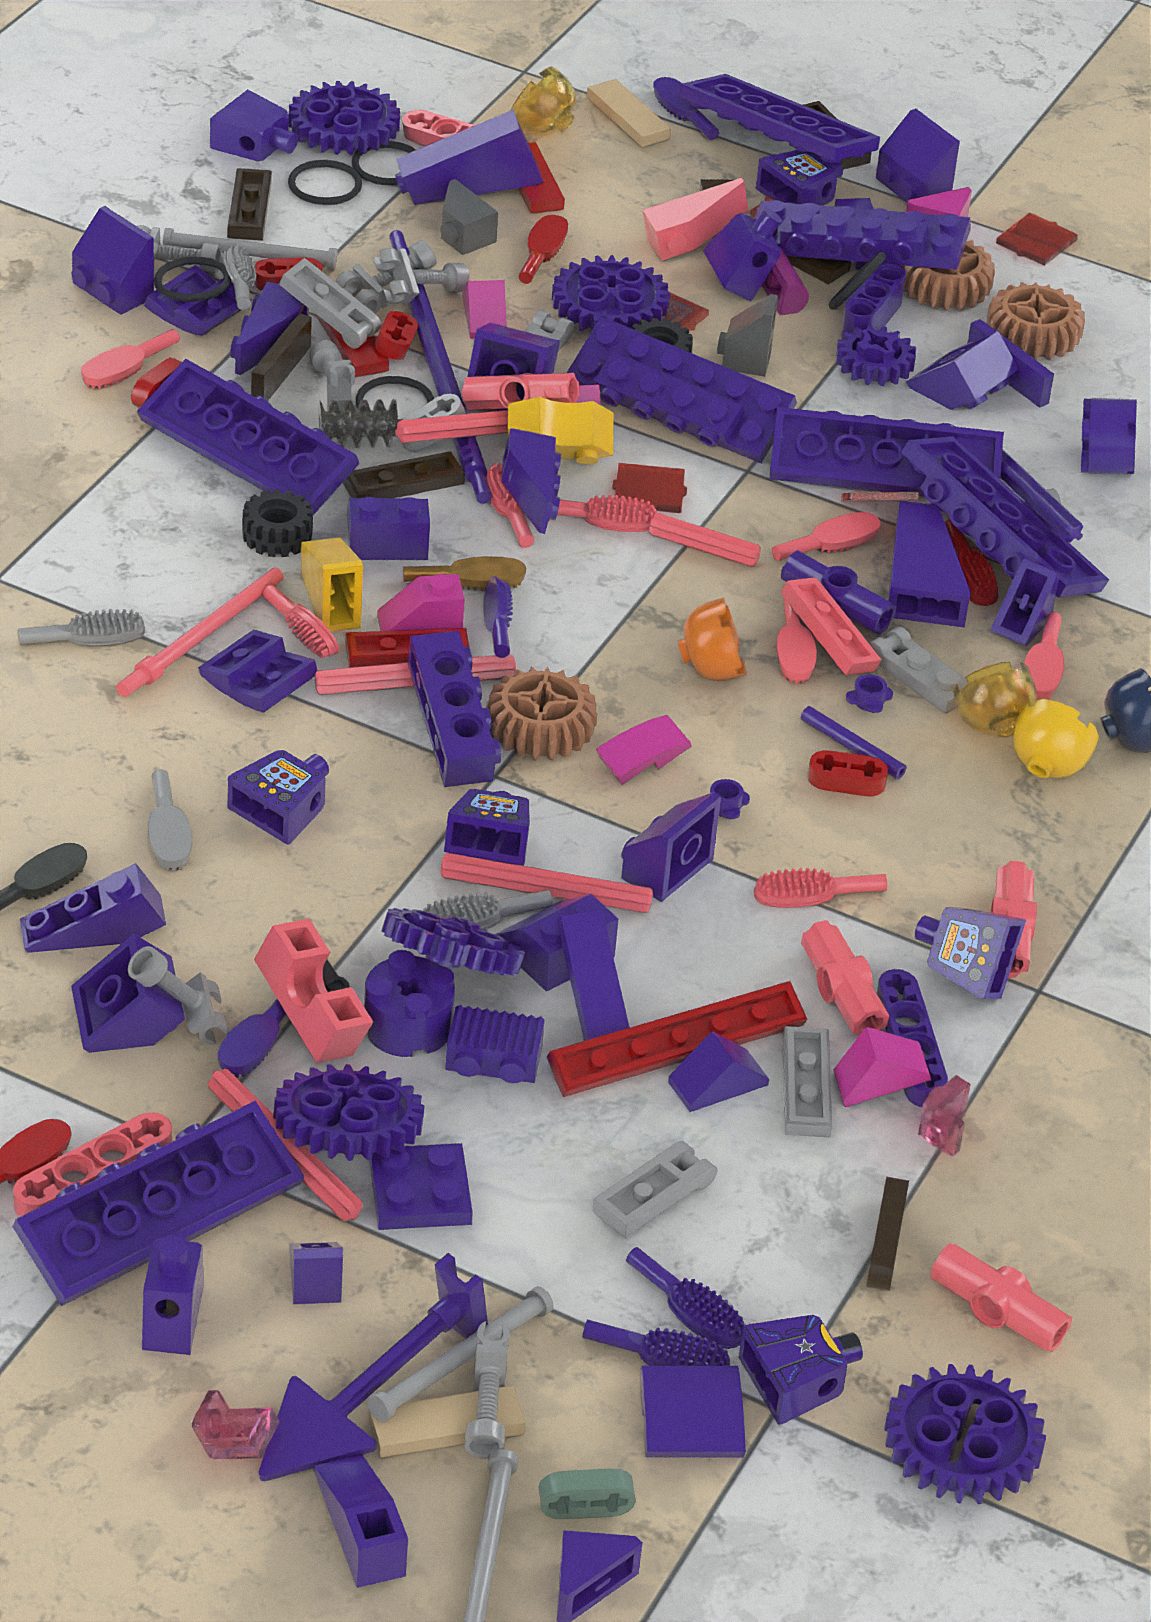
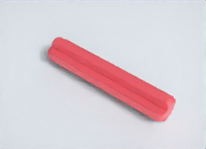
[649,513,761,567]

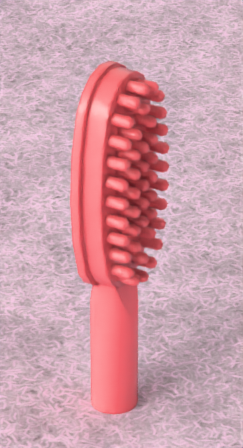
[81,329,180,389]
[486,463,534,548]
[557,495,657,532]
[772,512,881,561]
[262,585,340,658]
[776,597,817,685]
[1023,612,1064,701]
[754,868,887,908]

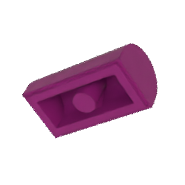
[762,247,809,315]

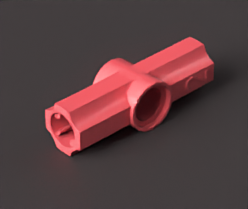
[462,373,580,410]
[990,861,1037,978]
[801,920,889,1036]
[930,1243,1072,1352]

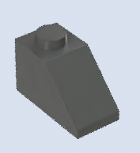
[440,179,498,255]
[717,294,778,377]

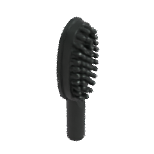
[0,843,87,911]

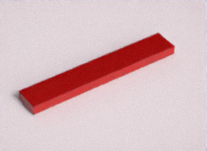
[546,981,808,1097]

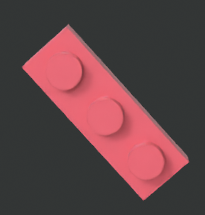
[781,577,882,675]

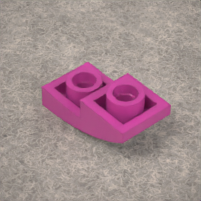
[596,715,692,785]

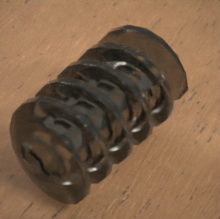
[318,399,398,448]

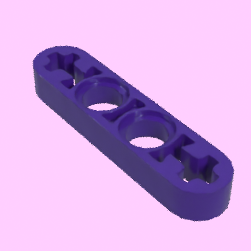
[877,969,948,1108]

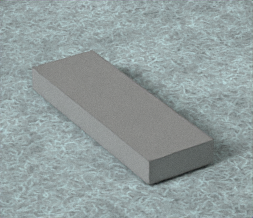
[783,1026,832,1137]

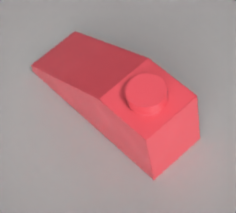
[642,178,749,261]

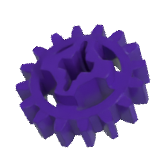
[836,325,916,386]

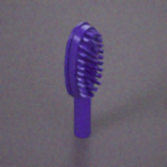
[653,77,719,140]
[483,576,513,658]
[218,999,287,1078]
[626,1247,745,1349]
[582,1319,730,1366]

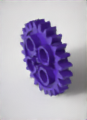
[288,81,400,155]
[551,255,670,331]
[381,908,525,976]
[273,1064,425,1161]
[884,1364,1046,1504]

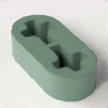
[538,1468,636,1519]

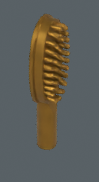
[403,556,527,591]

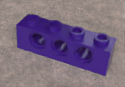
[408,631,501,787]

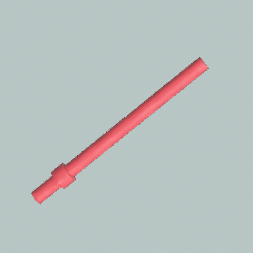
[116,567,284,697]

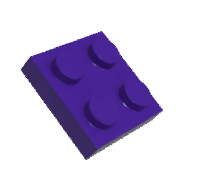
[369,1143,473,1230]

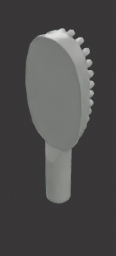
[223,244,256,311]
[18,609,145,646]
[148,769,192,872]
[423,890,553,929]

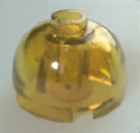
[511,66,576,136]
[953,662,1037,738]

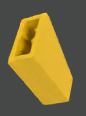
[301,538,363,632]

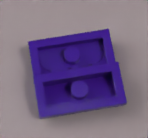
[144,265,252,336]
[198,629,318,713]
[640,1365,746,1458]

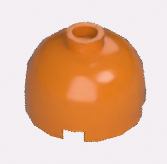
[677,597,747,681]

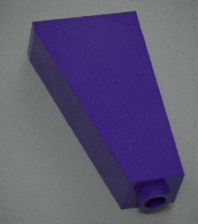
[395,110,543,204]
[888,500,970,628]

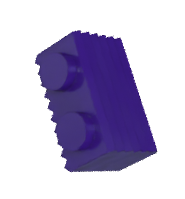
[445,1004,545,1083]

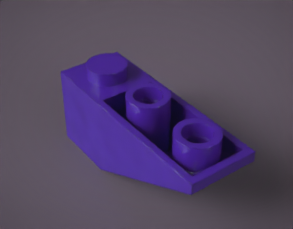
[230,282,309,375]
[501,428,561,534]
[20,863,166,953]
[314,1455,408,1588]

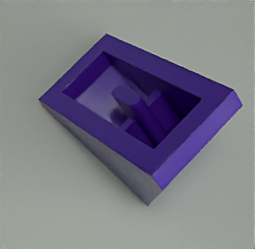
[990,558,1060,647]
[668,1031,769,1112]
[289,1242,343,1304]
[557,1530,643,1622]

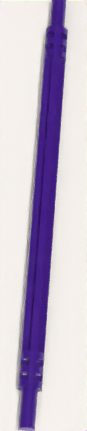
[389,230,492,504]

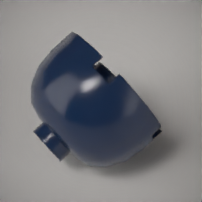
[1100,668,1151,753]

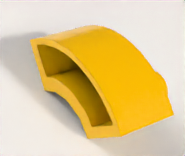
[508,397,614,465]

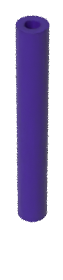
[801,706,907,779]

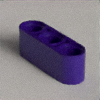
[841,262,906,338]

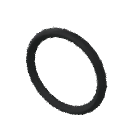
[352,141,417,185]
[288,160,362,205]
[829,252,886,310]
[154,257,231,302]
[355,376,434,427]

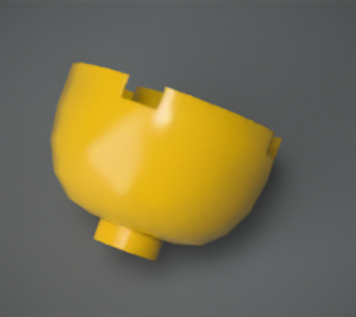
[1013,699,1099,778]

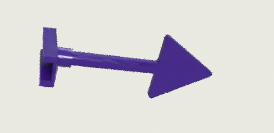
[258,1253,488,1481]

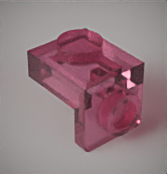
[918,1075,971,1156]
[191,1390,280,1460]

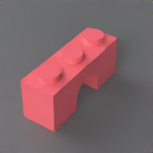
[254,918,373,1063]

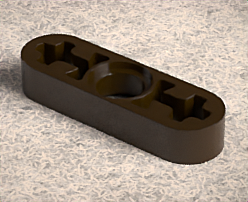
[866,1176,909,1291]

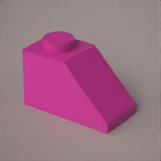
[377,574,465,631]

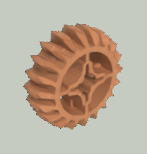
[900,240,995,311]
[986,282,1085,360]
[486,666,598,761]

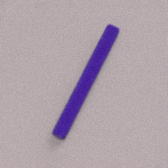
[1000,449,1083,542]

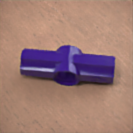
[781,550,896,635]

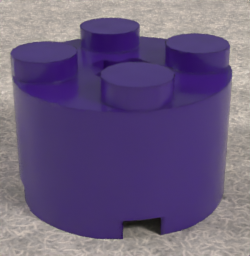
[1081,398,1137,474]
[364,950,455,1057]

